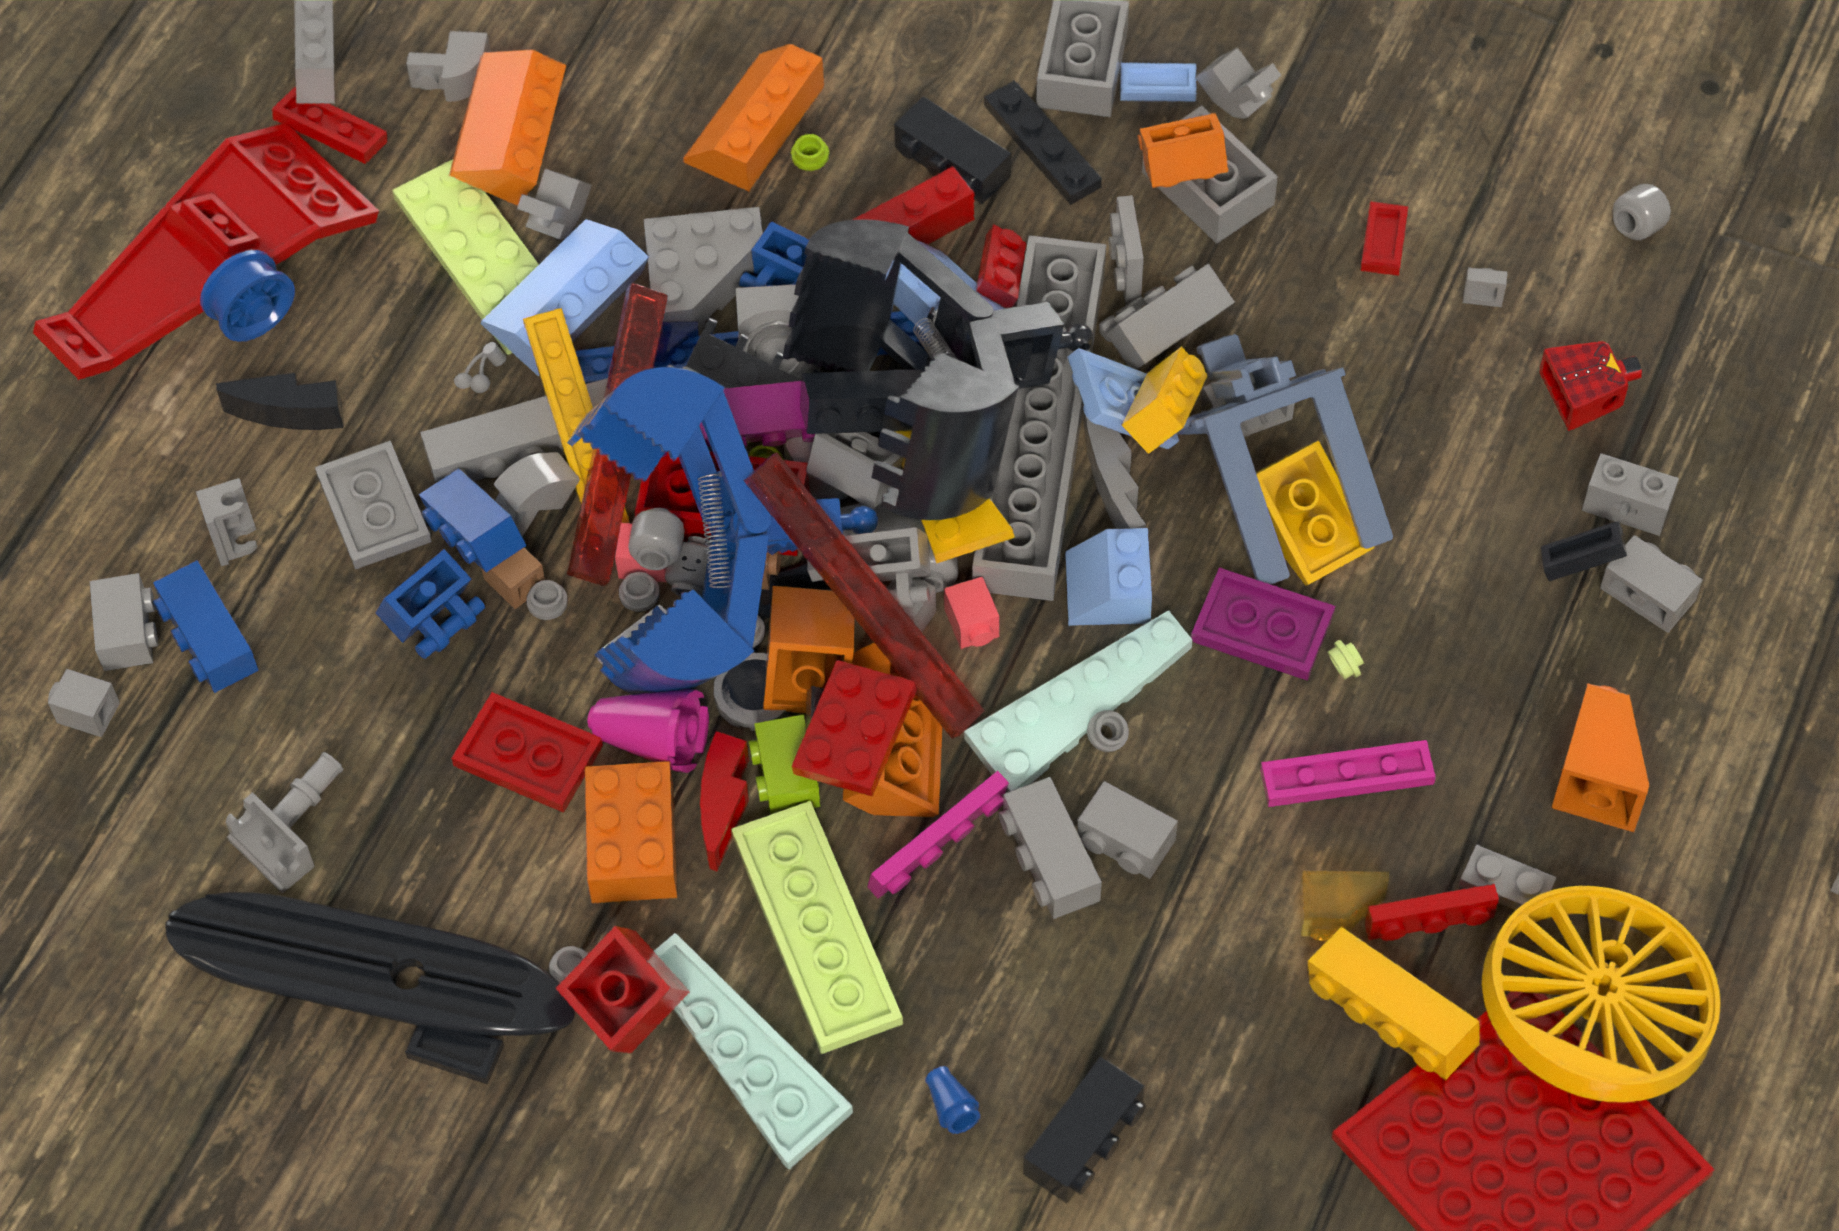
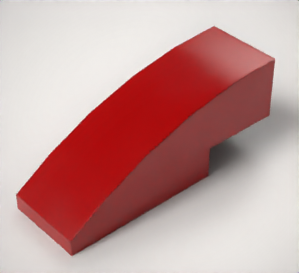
[700,731,749,871]

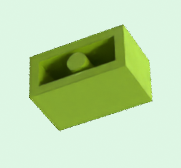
[748,715,820,815]

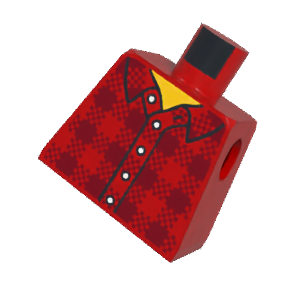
[1539,341,1642,431]

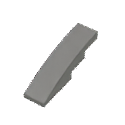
[1083,403,1145,529]

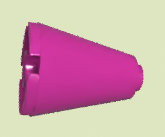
[588,689,709,773]

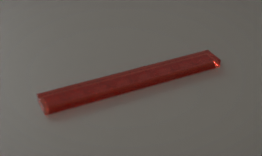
[567,283,668,587]
[744,453,985,739]

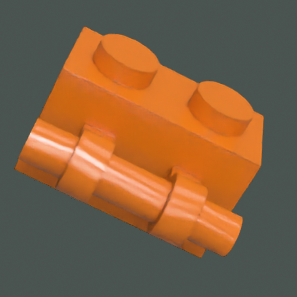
[1137,113,1228,188]

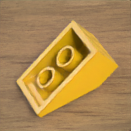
[1256,441,1375,586]

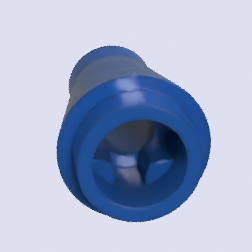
[925,1066,980,1134]

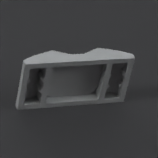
[736,285,820,380]

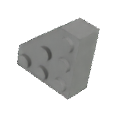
[644,207,762,340]

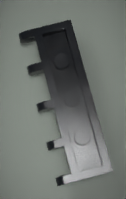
[686,317,821,388]

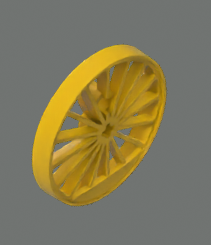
[1482,886,1720,1102]

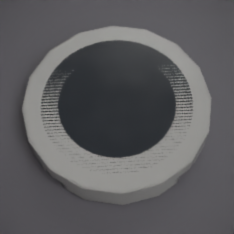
[714,653,790,731]

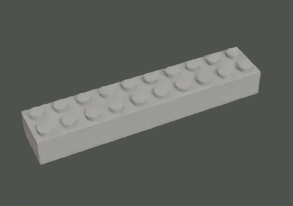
[972,236,1106,601]

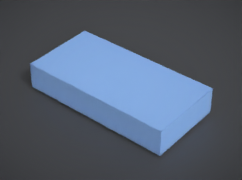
[1121,63,1196,102]

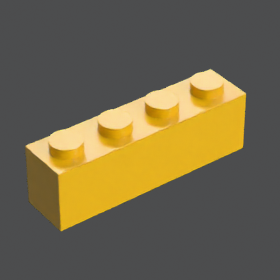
[1308,927,1479,1080]

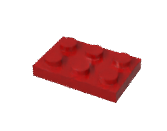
[791,660,917,797]
[451,692,603,813]

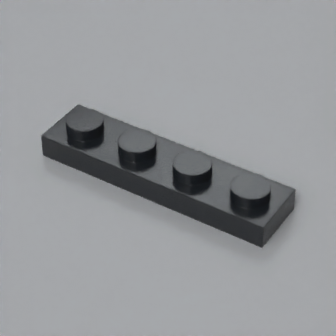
[984,80,1102,205]

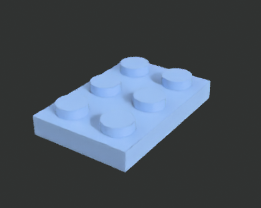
[1068,348,1179,449]

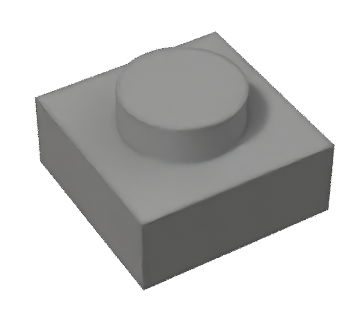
[1463,268,1507,307]

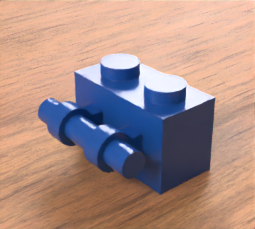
[739,221,809,288]
[376,549,485,659]

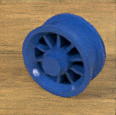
[200,250,295,342]

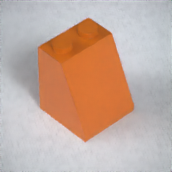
[763,586,855,713]
[1552,683,1649,832]

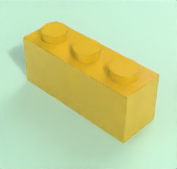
[1122,346,1208,454]

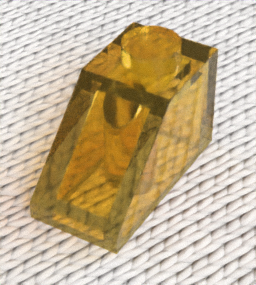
[1299,871,1389,941]

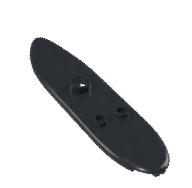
[165,892,575,1036]

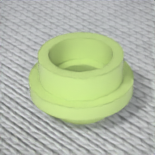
[1327,640,1364,680]

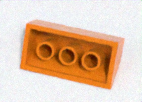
[683,44,824,191]
[449,50,566,206]
[843,637,945,817]

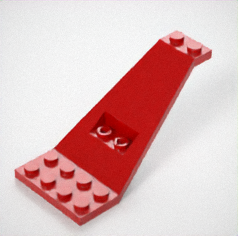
[33,123,379,380]

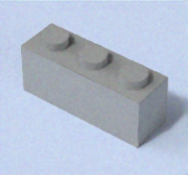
[295,0,335,103]
[1106,264,1235,370]
[999,777,1102,919]

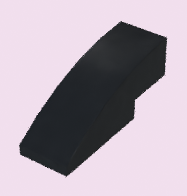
[216,373,344,430]

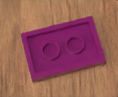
[1191,568,1335,681]

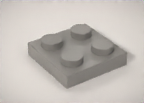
[1109,195,1144,306]

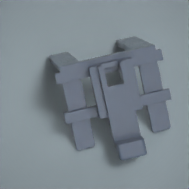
[1177,335,1393,584]

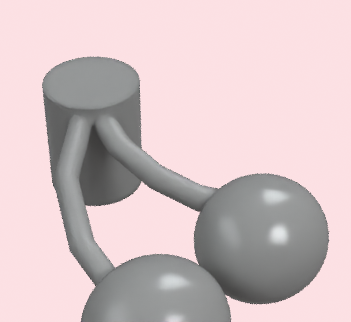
[454,342,506,393]

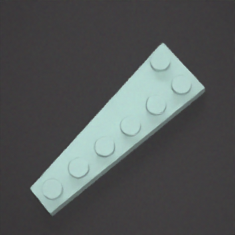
[964,610,1192,793]
[654,933,853,1170]

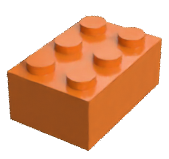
[585,761,677,903]

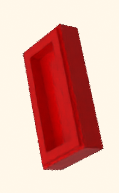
[1360,201,1408,276]

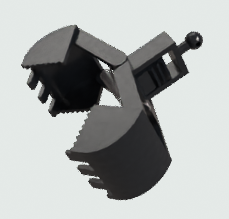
[783,220,1094,520]

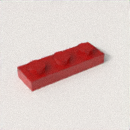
[272,87,387,164]
[976,224,1027,309]
[1365,884,1499,941]

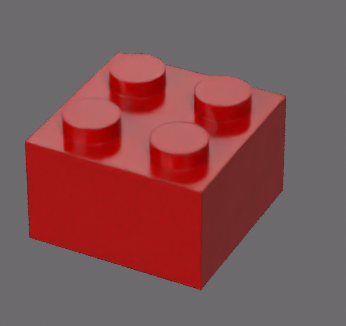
[556,926,690,1054]

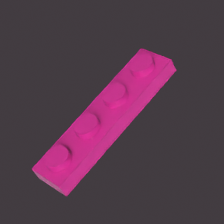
[1260,740,1436,807]
[867,771,1009,899]

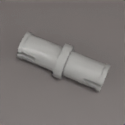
[272,752,344,829]

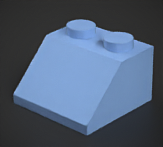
[1065,528,1152,626]

